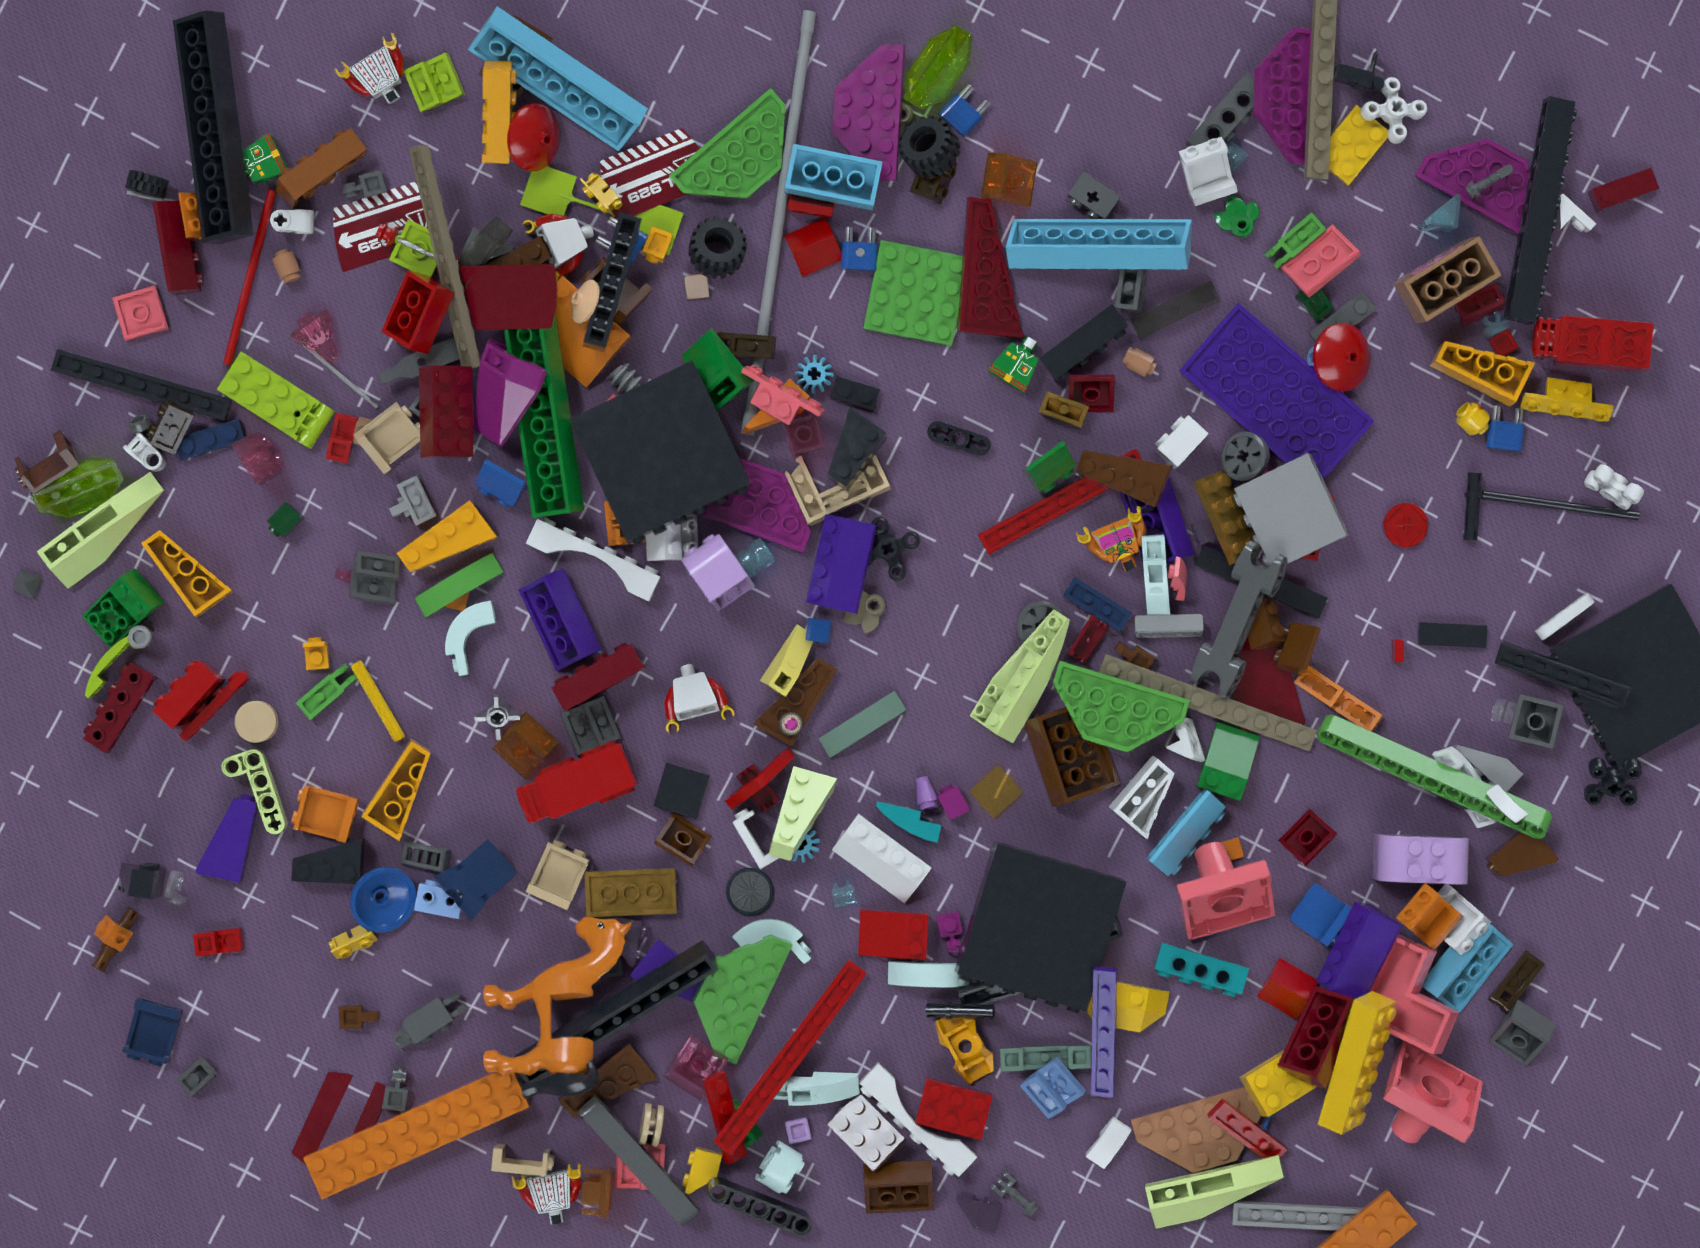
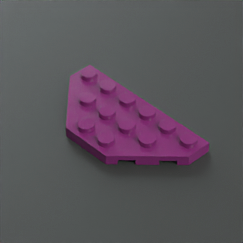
[1254,28,1311,165]
[832,44,905,181]
[1415,139,1530,235]
[700,458,811,553]

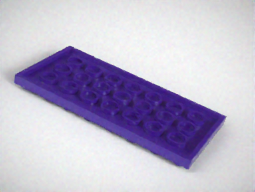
[1178,303,1374,480]

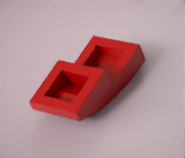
[325,412,359,464]
[193,927,244,957]

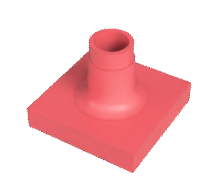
[1177,842,1275,941]
[1384,1040,1483,1143]

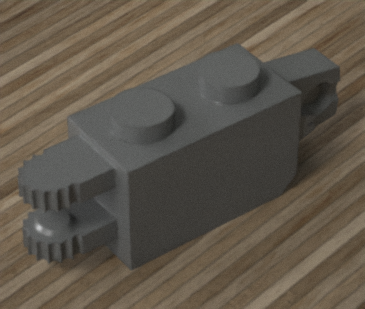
[392,992,468,1049]

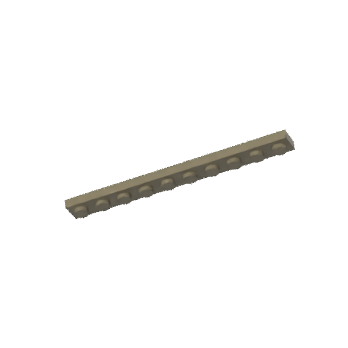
[1304,0,1337,181]
[409,144,480,368]
[1098,654,1317,751]

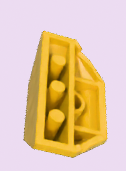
[1087,981,1170,1033]

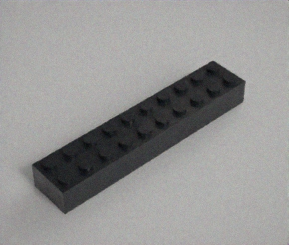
[173,10,254,244]

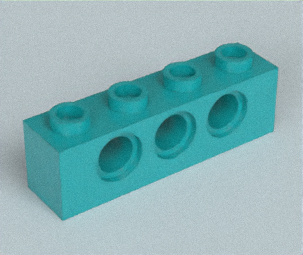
[1153,942,1249,997]

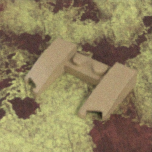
[785,455,891,527]

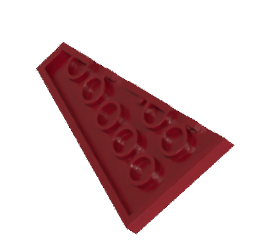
[957,197,1024,339]

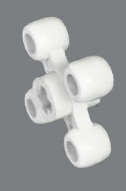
[1360,77,1427,144]
[1584,464,1644,510]

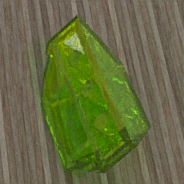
[904,25,973,109]
[30,457,123,518]

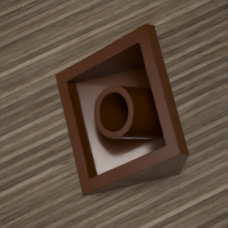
[654,812,712,867]

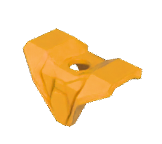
[935,1018,994,1084]

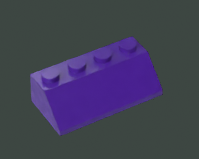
[1119,477,1194,567]
[806,514,877,614]
[518,568,602,671]
[1316,901,1402,999]

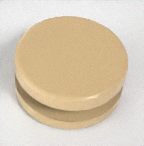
[235,701,279,743]
[639,1103,664,1147]

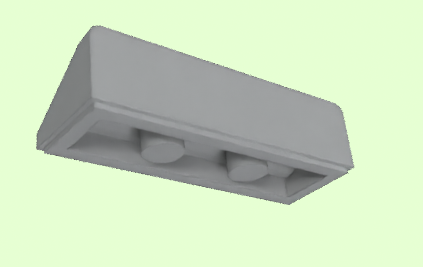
[1134,614,1203,638]

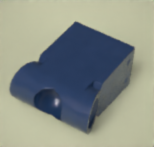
[434,839,518,921]

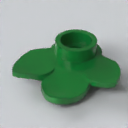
[1214,196,1259,238]

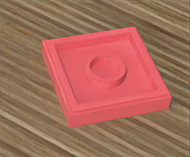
[112,285,169,341]

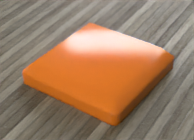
[445,592,469,611]
[1221,837,1244,860]

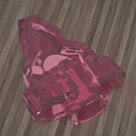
[290,309,339,363]

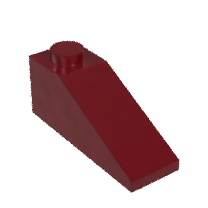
[1588,168,1659,213]

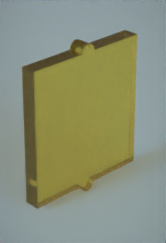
[969,765,1023,818]

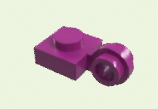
[936,911,963,956]

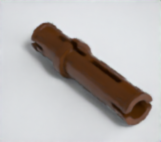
[92,907,140,972]

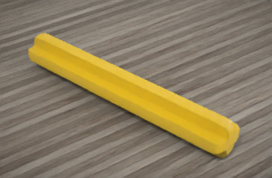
[351,661,405,742]

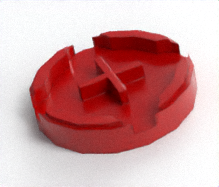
[1383,503,1428,548]

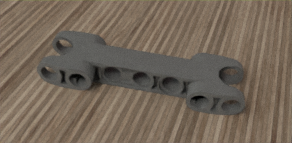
[1191,541,1288,699]

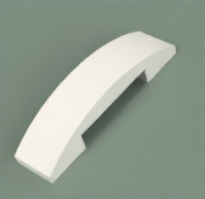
[1432,746,1496,828]

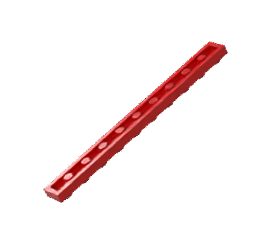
[712,960,867,1156]

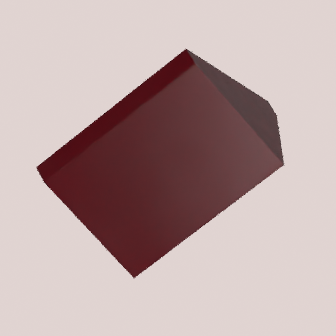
[1068,375,1115,412]
[1278,809,1338,866]

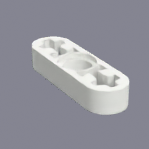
[1535,593,1595,640]

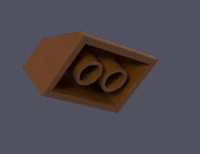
[863,1160,934,1213]

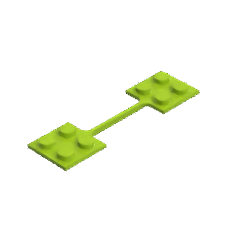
[520,167,684,255]

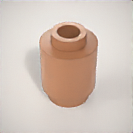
[272,249,301,284]
[1122,347,1157,377]

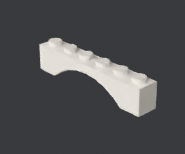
[526,517,661,602]
[860,1062,977,1177]

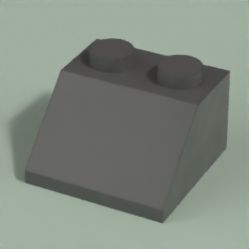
[1508,694,1564,749]
[1488,1000,1556,1066]

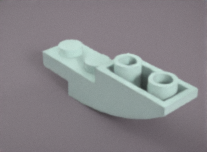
[1142,535,1170,615]
[774,1072,860,1106]

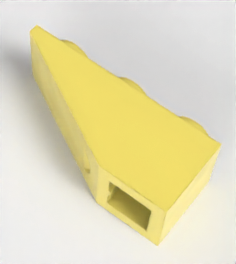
[760,624,813,697]

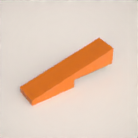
[1294,665,1383,732]

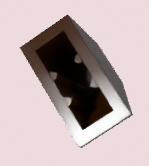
[1485,831,1559,876]

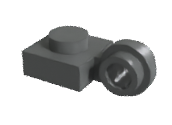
[342,170,387,199]
[382,1066,408,1112]

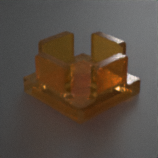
[581,1166,613,1218]

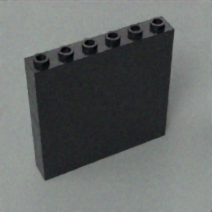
[569,360,752,545]
[1549,584,1700,768]
[954,841,1127,1013]

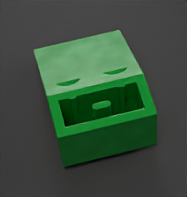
[681,328,754,412]
[82,568,164,648]

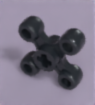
[868,517,921,581]
[1584,757,1642,806]

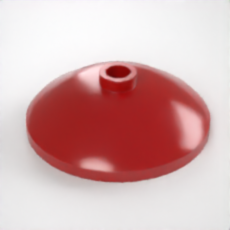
[507,103,560,172]
[1313,323,1371,391]

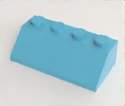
[784,144,882,211]
[1146,789,1226,876]
[1422,924,1514,1015]

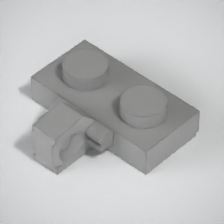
[389,475,437,526]

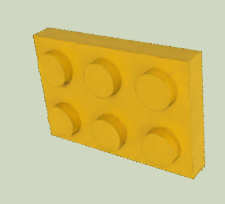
[1329,105,1388,186]

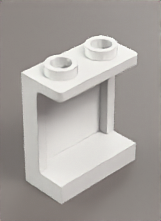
[1179,137,1238,206]
[733,808,778,869]
[1438,884,1491,956]

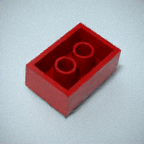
[381,270,455,354]
[152,660,225,729]
[915,1077,993,1140]

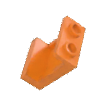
[291,785,360,843]
[1396,883,1464,950]

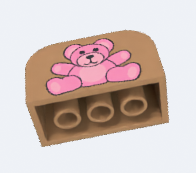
[1393,236,1502,323]

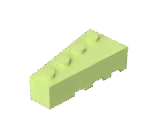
[769,766,837,861]

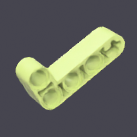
[221,749,288,834]

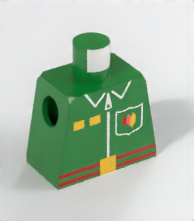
[243,133,287,184]
[988,336,1039,394]

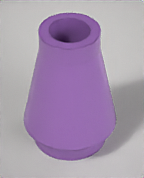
[915,776,939,811]

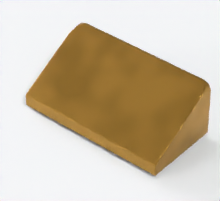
[1039,391,1089,428]

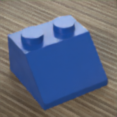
[474,459,528,508]

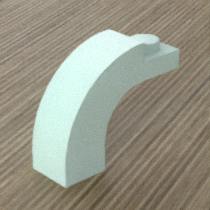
[445,601,497,676]
[732,919,811,964]
[888,961,969,987]

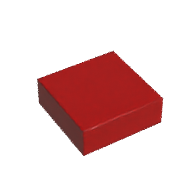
[1487,328,1519,356]
[1392,639,1404,662]

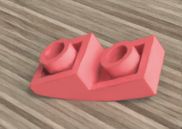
[1167,557,1188,601]

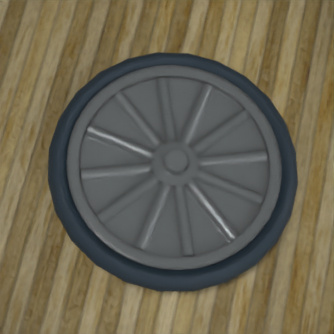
[726,868,774,916]

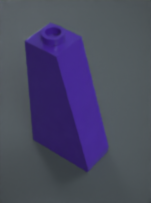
[195,794,258,882]
[630,939,701,1002]

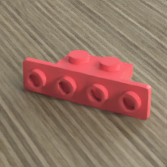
[741,365,825,425]

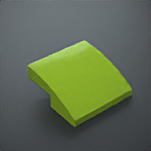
[404,53,465,112]

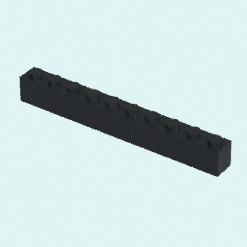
[1503,96,1577,325]
[514,940,718,1083]

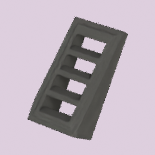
[400,841,452,872]

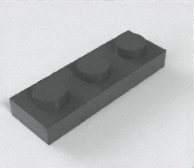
[1308,291,1376,342]

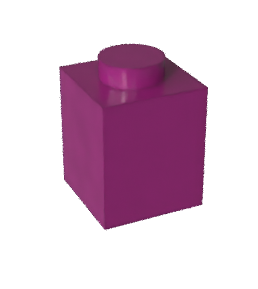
[937,784,970,820]

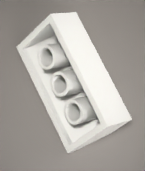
[832,813,931,903]

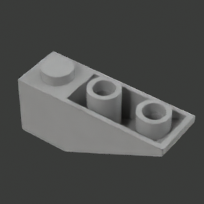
[1453,745,1523,792]

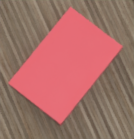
[1280,224,1361,298]

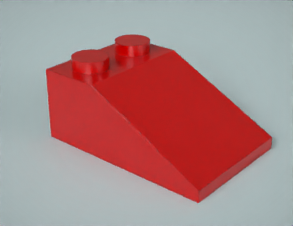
[858,910,928,960]

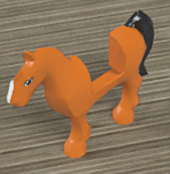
[483,917,632,1099]

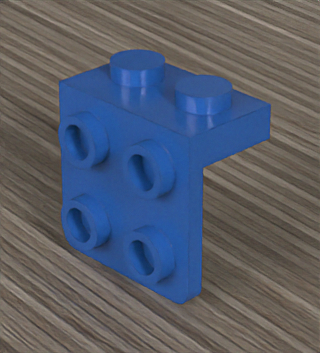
[1289,884,1352,947]

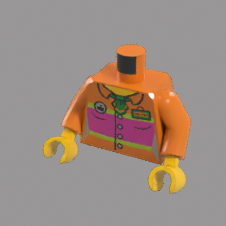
[1076,506,1147,572]

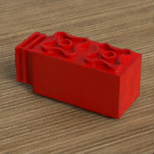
[1532,315,1654,372]
[516,740,638,824]

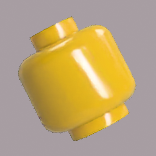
[1456,402,1490,435]

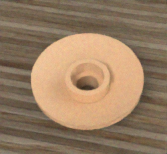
[571,280,599,324]

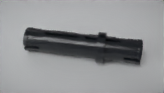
[1463,472,1483,541]
[926,1002,995,1020]

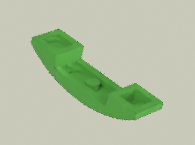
[414,553,504,618]

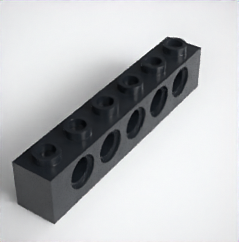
[582,212,642,353]

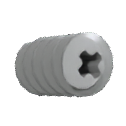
[605,363,642,394]

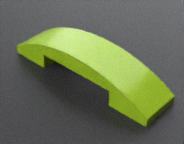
[85,629,154,699]

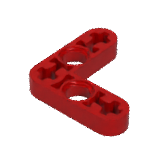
[724,747,795,810]

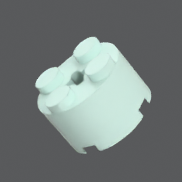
[755,1140,805,1194]

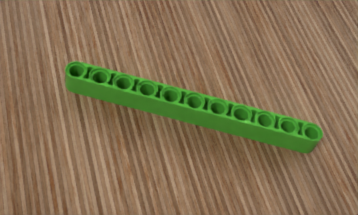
[1317,715,1552,839]

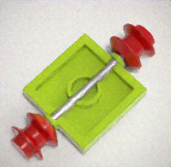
[375,219,463,278]

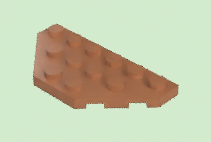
[1130,1086,1261,1173]

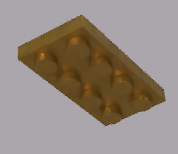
[1193,469,1262,565]
[584,868,677,917]

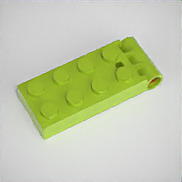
[217,352,335,449]

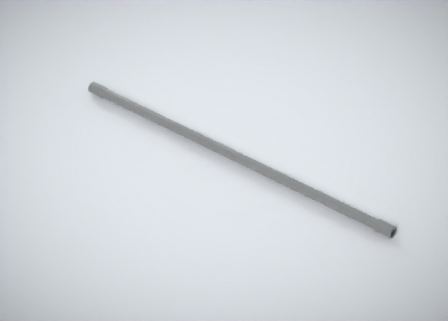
[741,10,816,436]

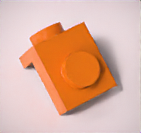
[94,915,133,952]

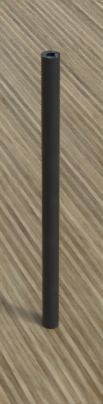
[1482,490,1640,520]

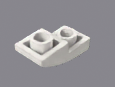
[1086,1117,1131,1169]

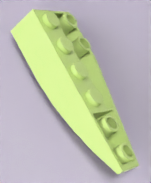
[37,472,164,589]
[970,609,1070,743]
[1145,1155,1284,1229]

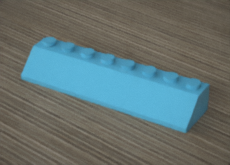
[468,6,648,151]
[1006,219,1192,270]

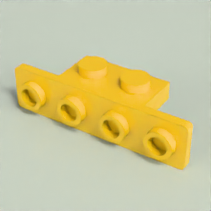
[1520,377,1613,422]

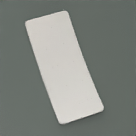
[1486,784,1528,822]

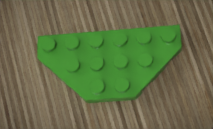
[668,88,786,199]
[1053,661,1190,753]
[693,934,792,1064]

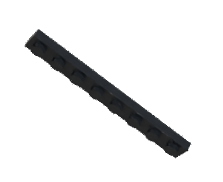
[51,349,232,421]

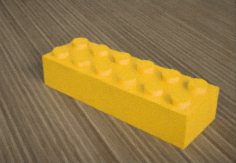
[1318,991,1396,1135]

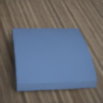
[1020,1057,1086,1119]

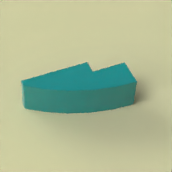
[876,801,941,843]

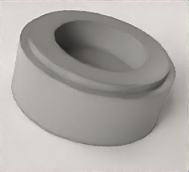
[128,626,152,648]

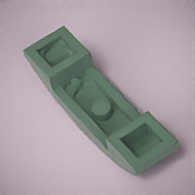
[818,691,906,758]
[1000,1045,1091,1071]

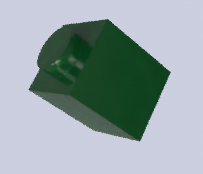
[267,502,304,538]

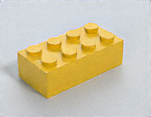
[1239,1050,1331,1117]

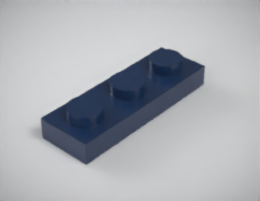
[177,419,246,461]
[1063,577,1132,632]

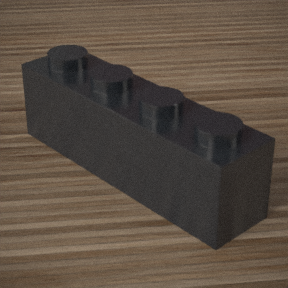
[1039,304,1128,381]

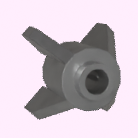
[474,694,520,740]

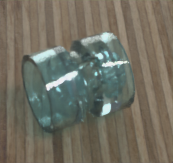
[734,537,776,579]

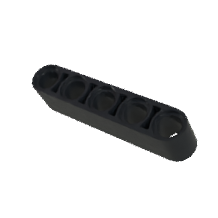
[707,1177,812,1236]

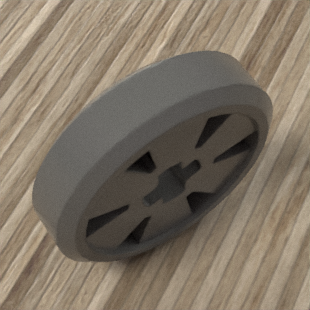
[1221,431,1270,482]
[1017,601,1064,643]

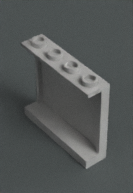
[1234,453,1350,568]

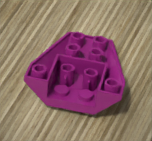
[473,338,547,446]

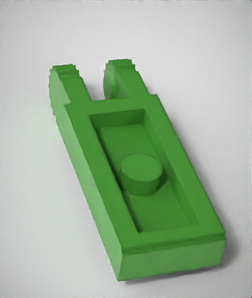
[1264,212,1326,269]
[296,663,357,720]

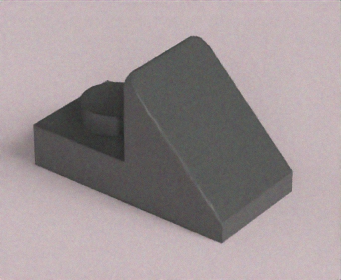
[176,1056,218,1097]

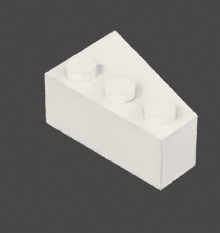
[1109,756,1174,839]

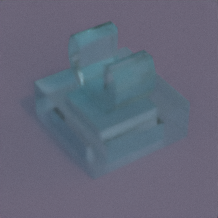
[1227,140,1249,173]
[1482,311,1510,338]
[831,879,857,907]

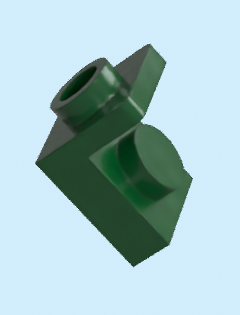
[1295,289,1334,322]

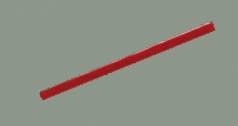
[223,189,277,366]

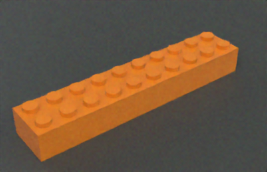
[303,1071,531,1200]

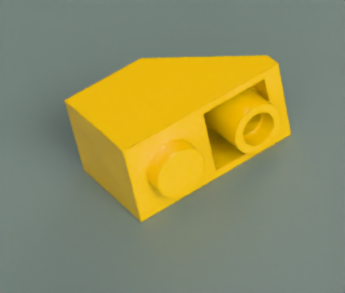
[682,1147,722,1194]

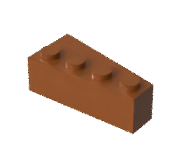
[275,128,367,210]

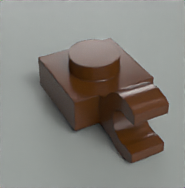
[1114,641,1155,669]
[339,1005,380,1029]

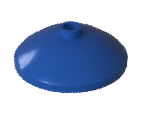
[350,867,416,932]

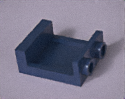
[122,998,183,1066]

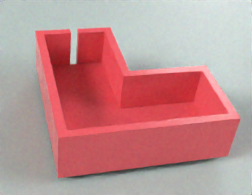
[1370,934,1459,1055]

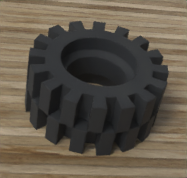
[125,170,169,199]

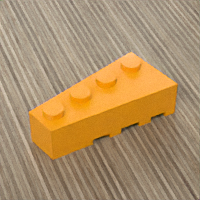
[482,61,517,164]
[1430,341,1535,407]
[397,500,499,572]
[141,530,233,618]
[361,739,431,841]

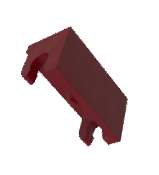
[1455,283,1506,327]
[1067,615,1109,665]
[736,763,780,812]

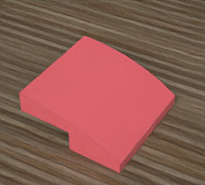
[615,1143,665,1190]

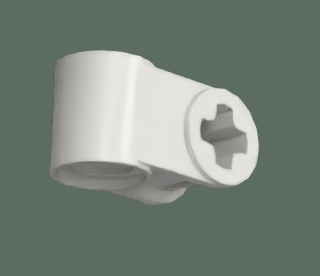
[270,209,314,234]
[122,432,167,472]

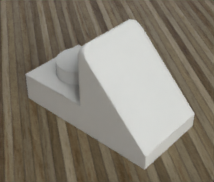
[1556,194,1596,233]
[1166,717,1205,762]

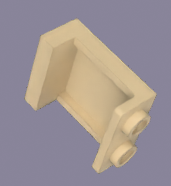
[354,401,420,474]
[526,839,590,910]
[491,1143,555,1176]

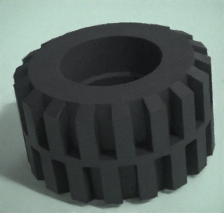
[898,115,960,178]
[688,216,747,279]

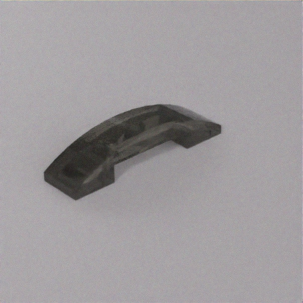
[458,217,513,301]
[1130,281,1221,339]

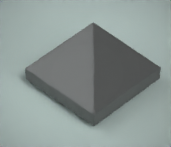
[13,570,42,599]

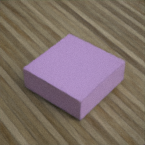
[785,1117,812,1144]

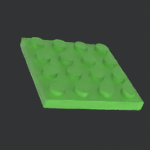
[863,240,963,346]

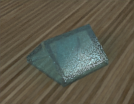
[1417,194,1461,234]

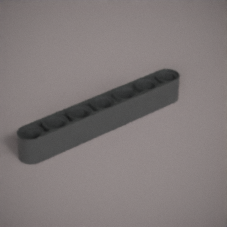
[578,1095,700,1226]

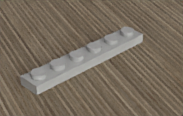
[1232,1201,1363,1231]

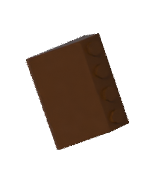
[1025,707,1120,807]

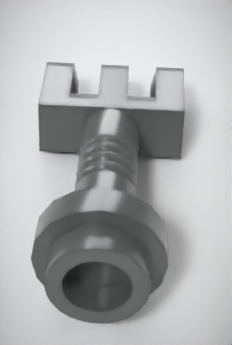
[1465,165,1513,199]
[990,1170,1039,1217]

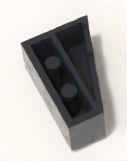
[828,407,887,492]
[291,838,365,884]
[117,862,166,899]

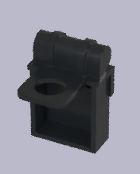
[1333,51,1384,93]

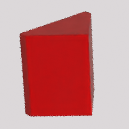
[784,218,842,277]
[1257,957,1318,1020]

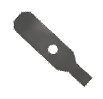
[378,337,459,385]

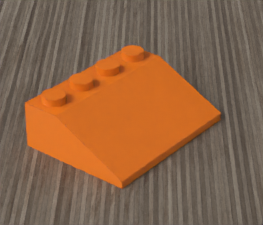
[555,276,631,388]

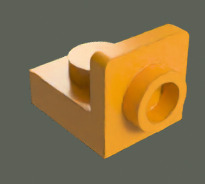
[642,226,673,264]
[302,637,330,670]

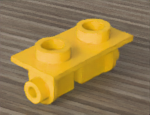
[580,173,622,218]
[329,925,378,959]

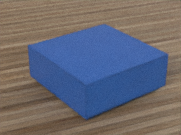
[805,618,831,643]

